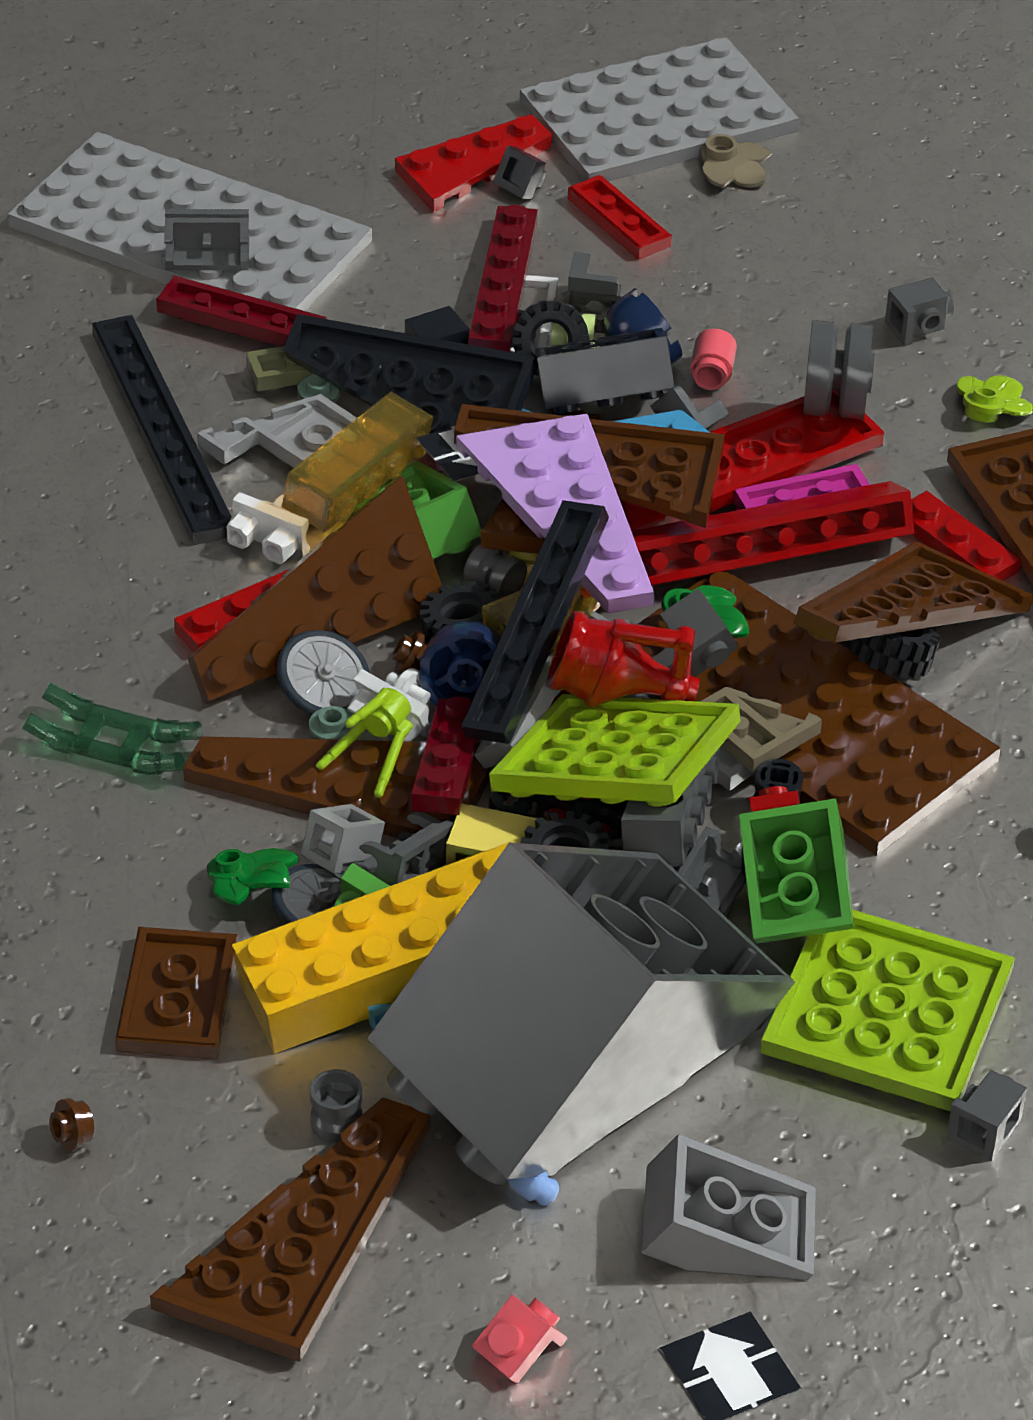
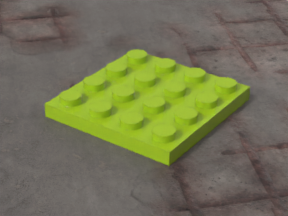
[489,694,741,807]
[760,909,1015,1112]

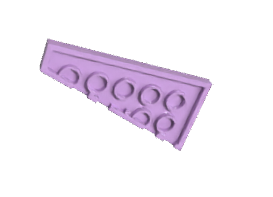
[456,414,654,613]

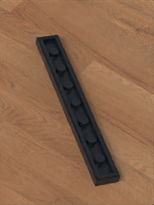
[92,315,232,545]

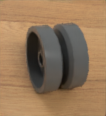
[803,320,875,420]

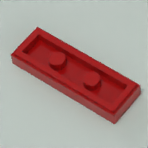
[567,174,672,260]

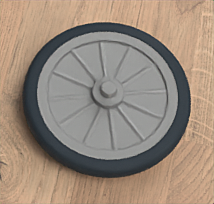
[277,630,370,716]

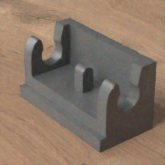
[164,209,250,270]
[354,812,454,886]
[678,826,747,917]

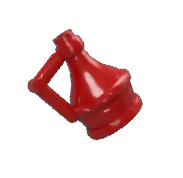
[546,612,700,708]

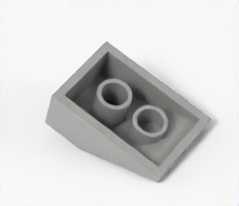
[641,1134,816,1280]

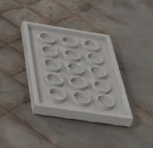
[520,37,799,181]

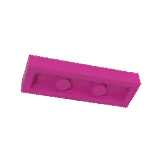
[734,464,870,510]

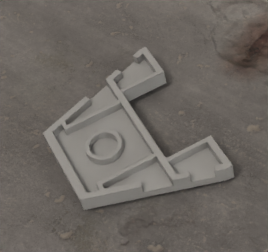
[197,394,381,527]

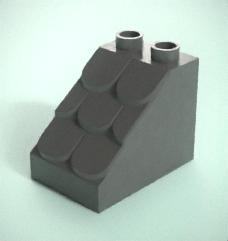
[367,842,795,1185]

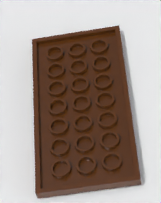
[638,571,1001,855]

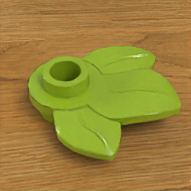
[956,375,1033,423]

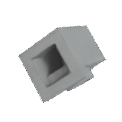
[301,804,385,874]

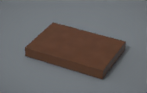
[115,927,238,1059]

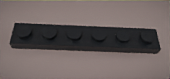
[461,500,609,744]

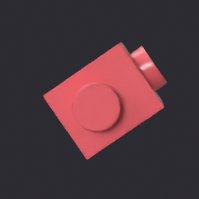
[471,1294,568,1384]

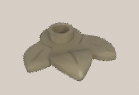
[701,134,772,188]

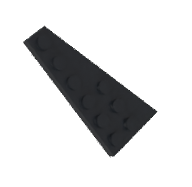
[283,314,538,436]

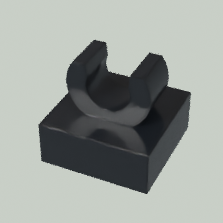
[493,145,547,200]

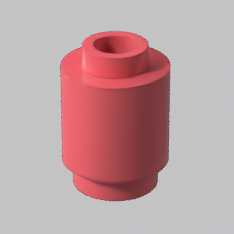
[690,329,737,390]

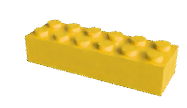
[232,842,512,1054]

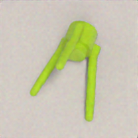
[316,688,413,798]

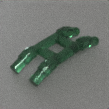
[22,682,203,775]

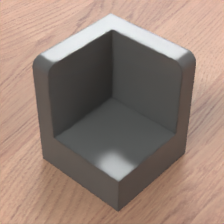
[567,252,621,314]
[650,386,729,430]

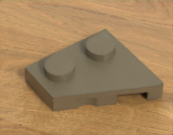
[700,687,822,773]

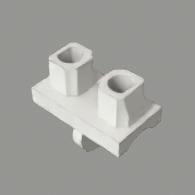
[226,492,310,565]
[347,668,432,741]

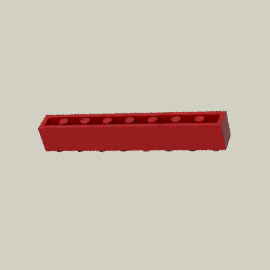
[574,481,915,600]

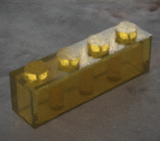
[282,392,433,533]

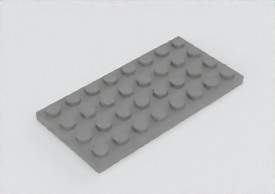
[8,132,372,311]

